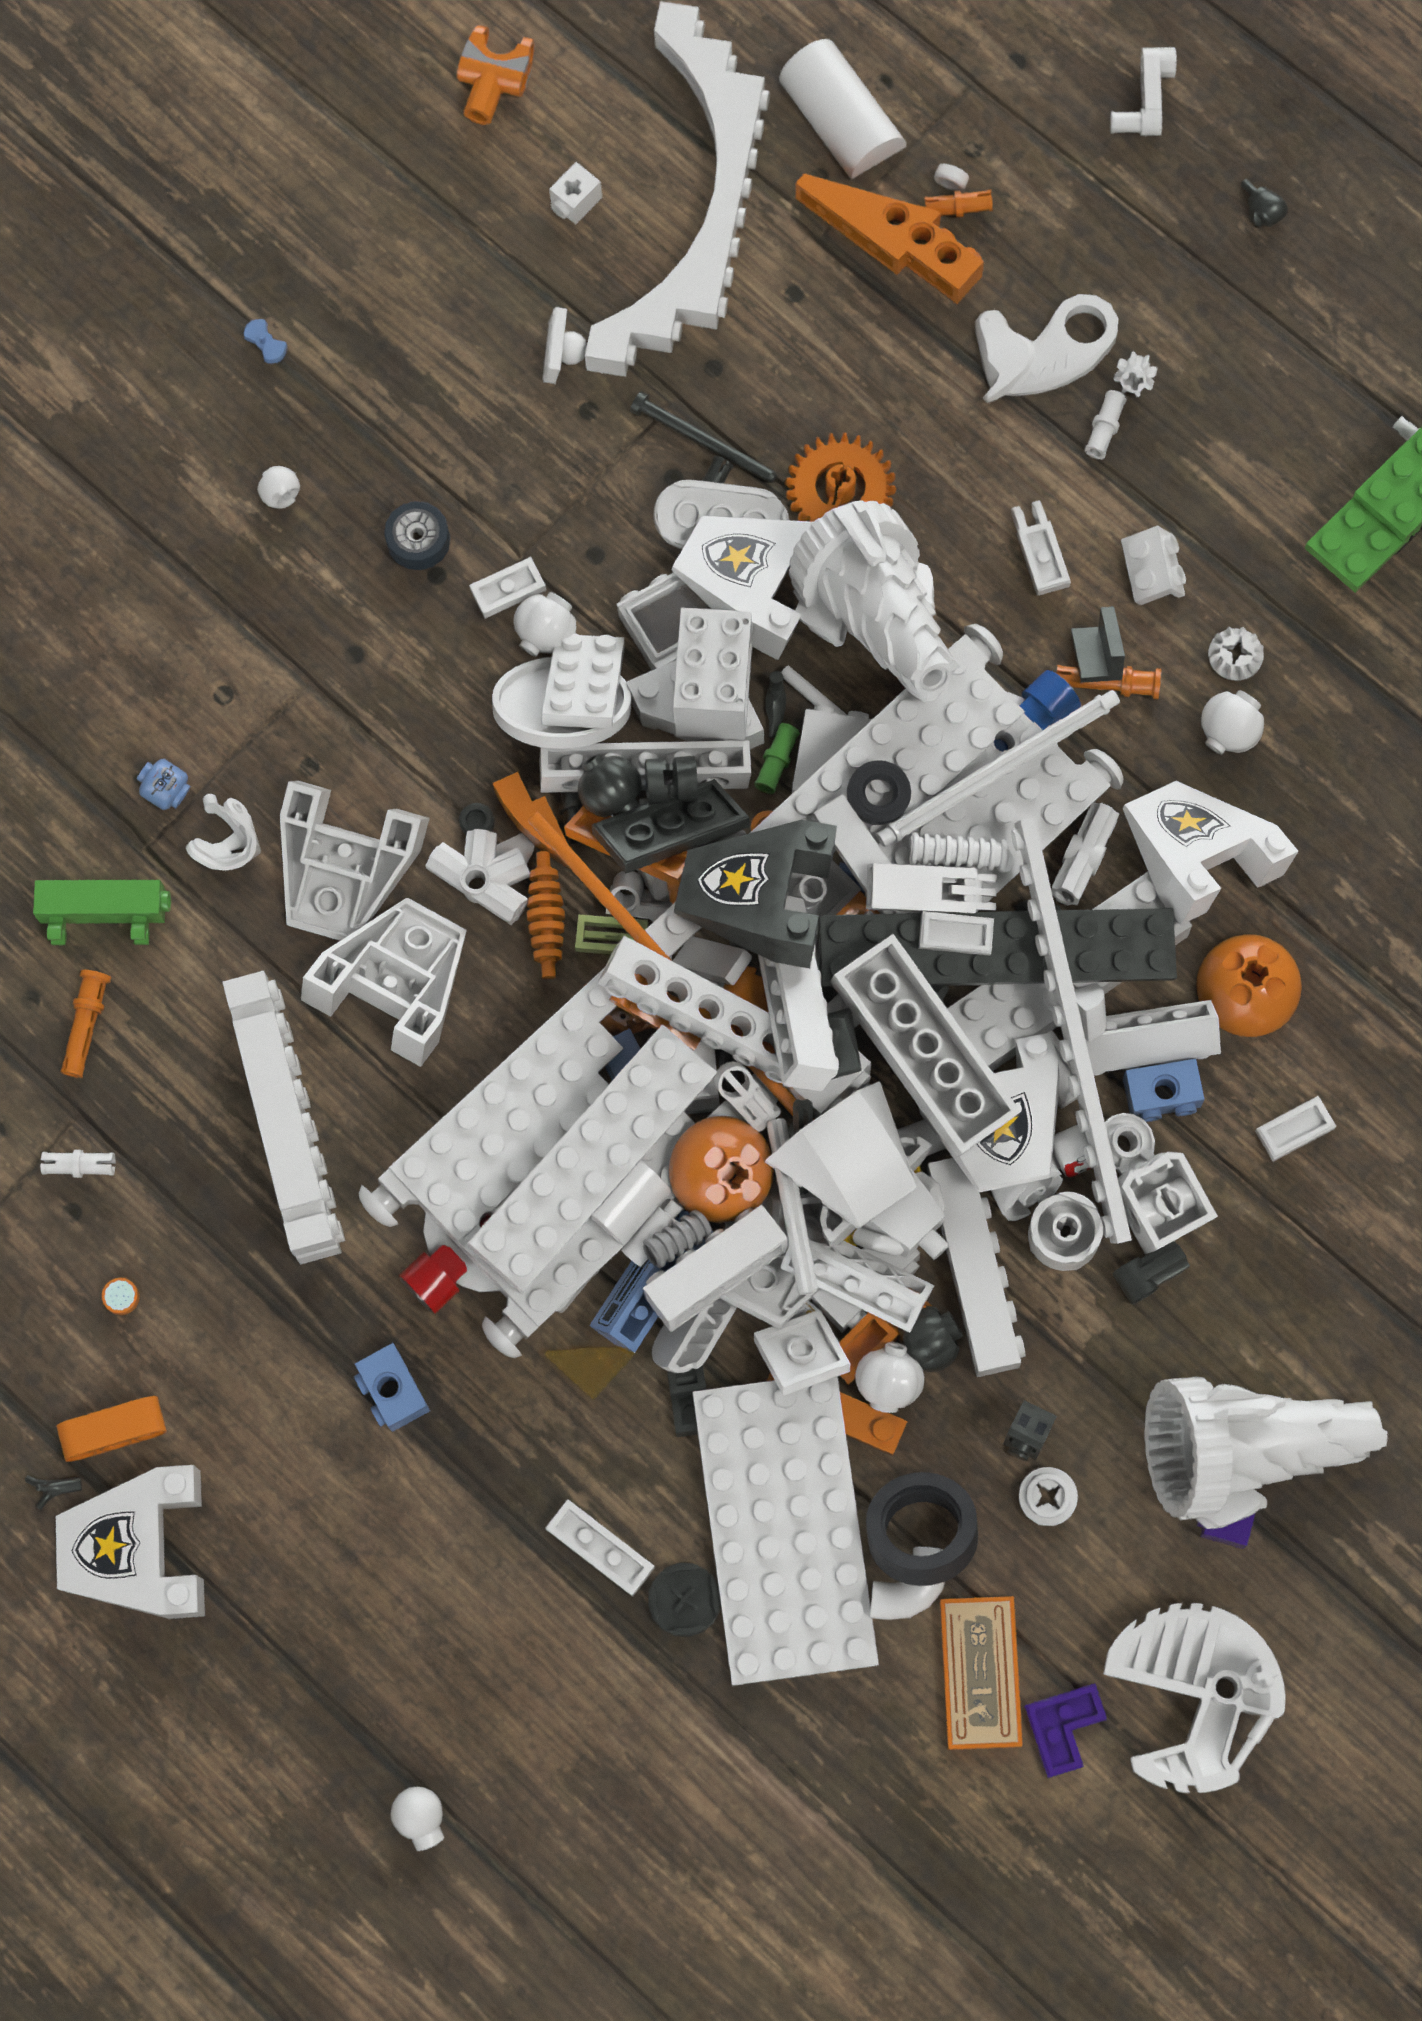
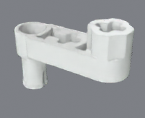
[1110,47,1176,136]

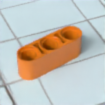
[56,1396,167,1462]

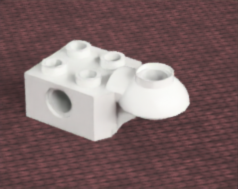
[1105,1113,1218,1254]

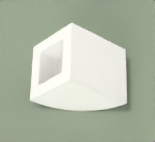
[1074,983,1107,1042]

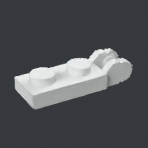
[1012,500,1071,596]

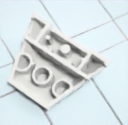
[765,1081,917,1229]

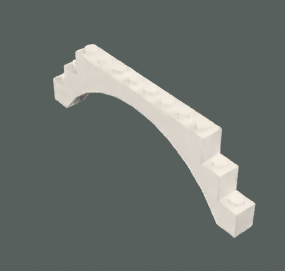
[585,1,770,377]

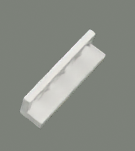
[780,1221,934,1333]

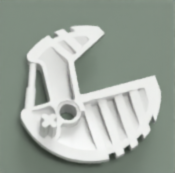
[1103,1603,1285,1793]

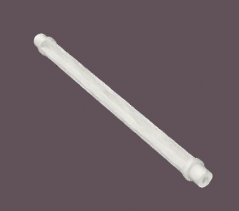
[876,690,1120,847]

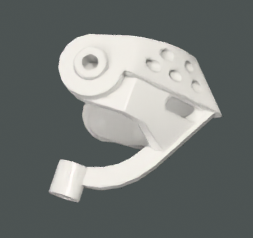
[186,794,261,870]

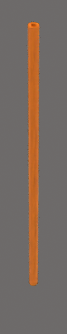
[528,811,815,1121]

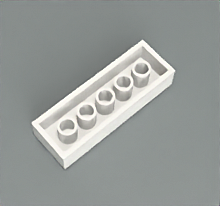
[830,934,1021,1158]

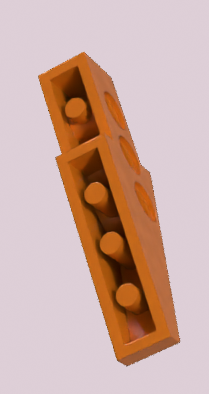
[796,174,984,304]

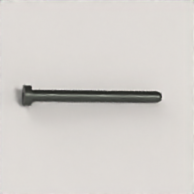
[630,391,777,483]

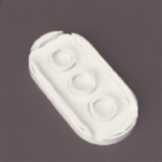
[653,480,789,549]

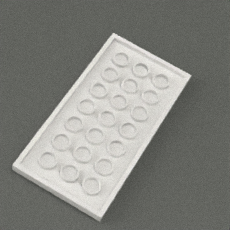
[693,1377,879,1685]

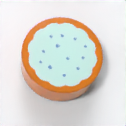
[102,1278,140,1315]

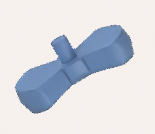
[244,319,287,363]

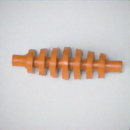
[527,851,565,979]

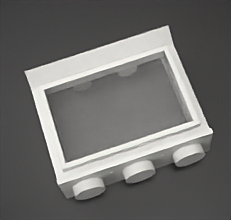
[617,573,711,670]

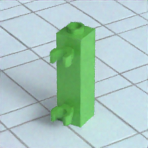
[33,880,171,945]

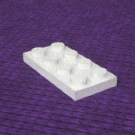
[542,633,624,729]

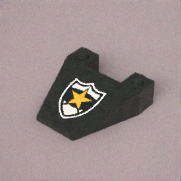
[674,819,837,969]

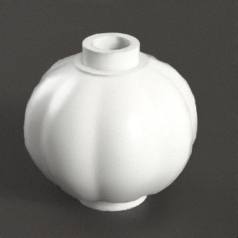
[514,592,576,657]
[1201,690,1264,755]
[855,1342,924,1413]

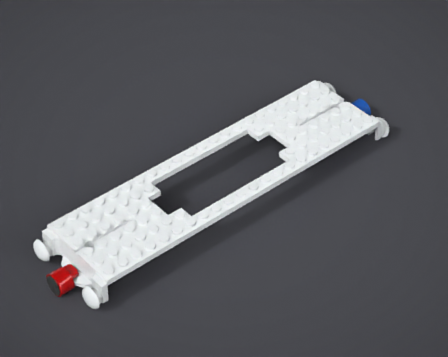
[359,624,1123,1358]

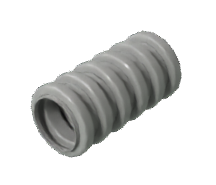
[643,1210,712,1268]

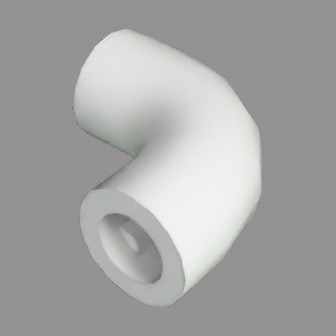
[870,1547,945,1620]

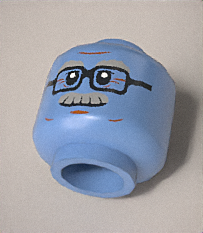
[137,759,191,810]

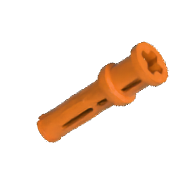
[1057,665,1161,700]
[60,970,111,1078]

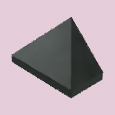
[827,1008,862,1080]

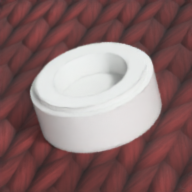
[934,164,969,191]

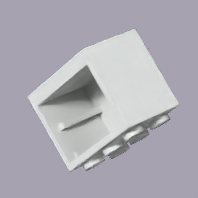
[673,608,753,740]

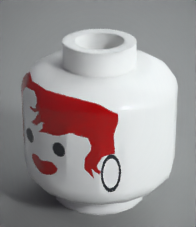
[1051,1125,1093,1177]

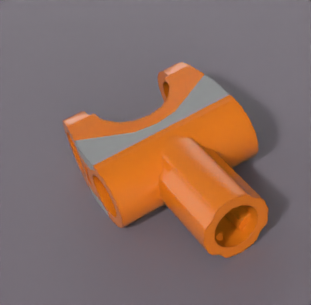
[457,25,534,125]

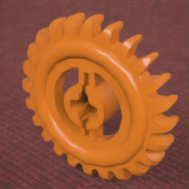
[785,432,896,522]

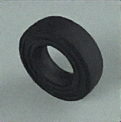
[847,760,911,825]

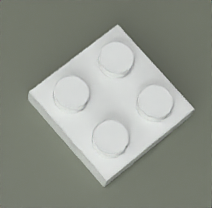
[754,1310,850,1396]

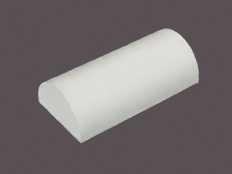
[780,39,906,180]

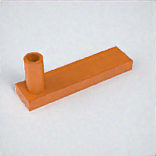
[564,806,687,904]

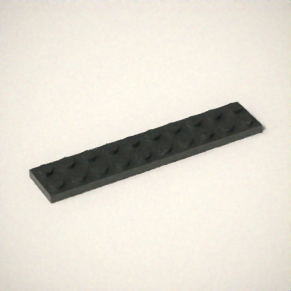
[818,908,1177,988]

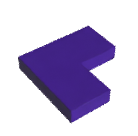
[1024,1683,1107,1778]

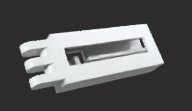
[866,863,997,914]

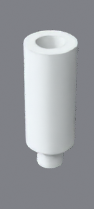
[621,1199,683,1267]

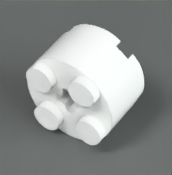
[1028,1192,1103,1271]

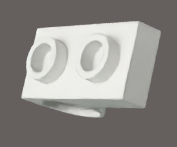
[606,871,673,922]

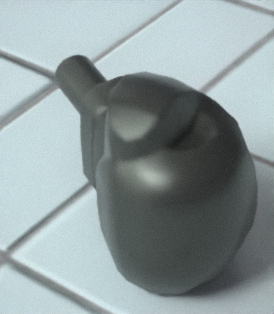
[1240,179,1288,227]

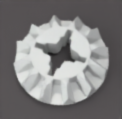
[1208,627,1263,680]
[1019,1467,1078,1526]

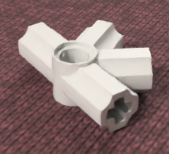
[425,829,530,925]

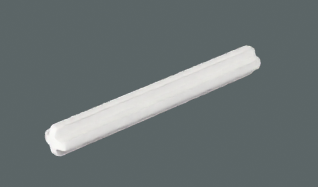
[767,1119,817,1295]

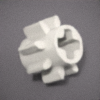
[1114,352,1157,397]

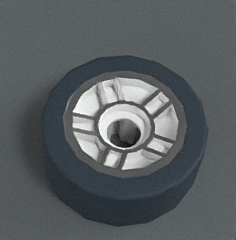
[384,501,451,570]

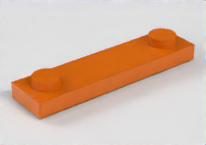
[766,1372,907,1456]

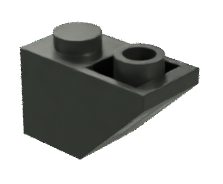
[1003,1400,1057,1461]

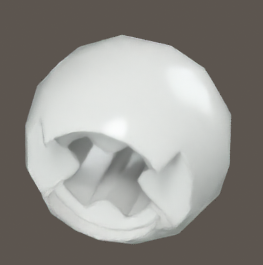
[257,466,300,509]

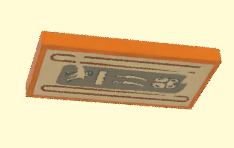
[940,1596,1023,1750]

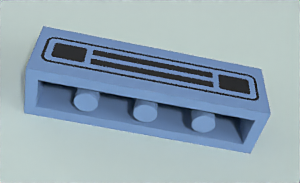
[589,1210,713,1353]

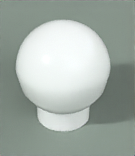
[391,1787,444,1851]

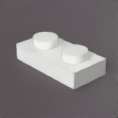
[469,557,546,618]

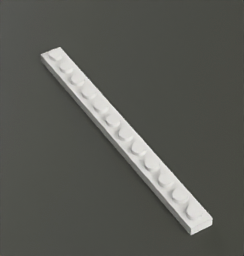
[1011,817,1132,1244]

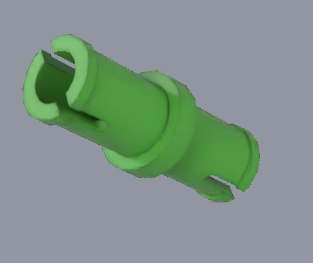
[754,723,800,794]

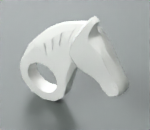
[975,294,1118,403]

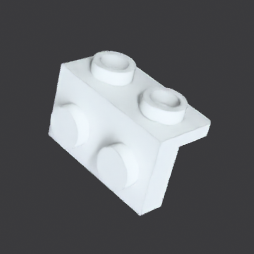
[1121,526,1186,605]

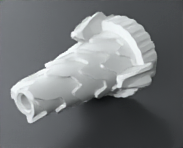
[789,500,960,703]
[1145,1377,1387,1529]

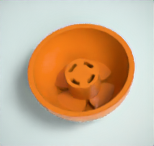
[1196,934,1302,1037]
[669,1116,774,1223]

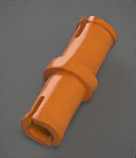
[925,189,993,218]

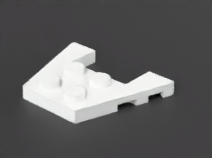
[720,1221,851,1329]

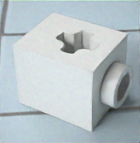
[549,162,602,224]

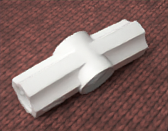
[1051,802,1119,906]

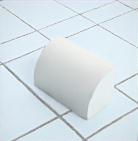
[591,1160,671,1247]

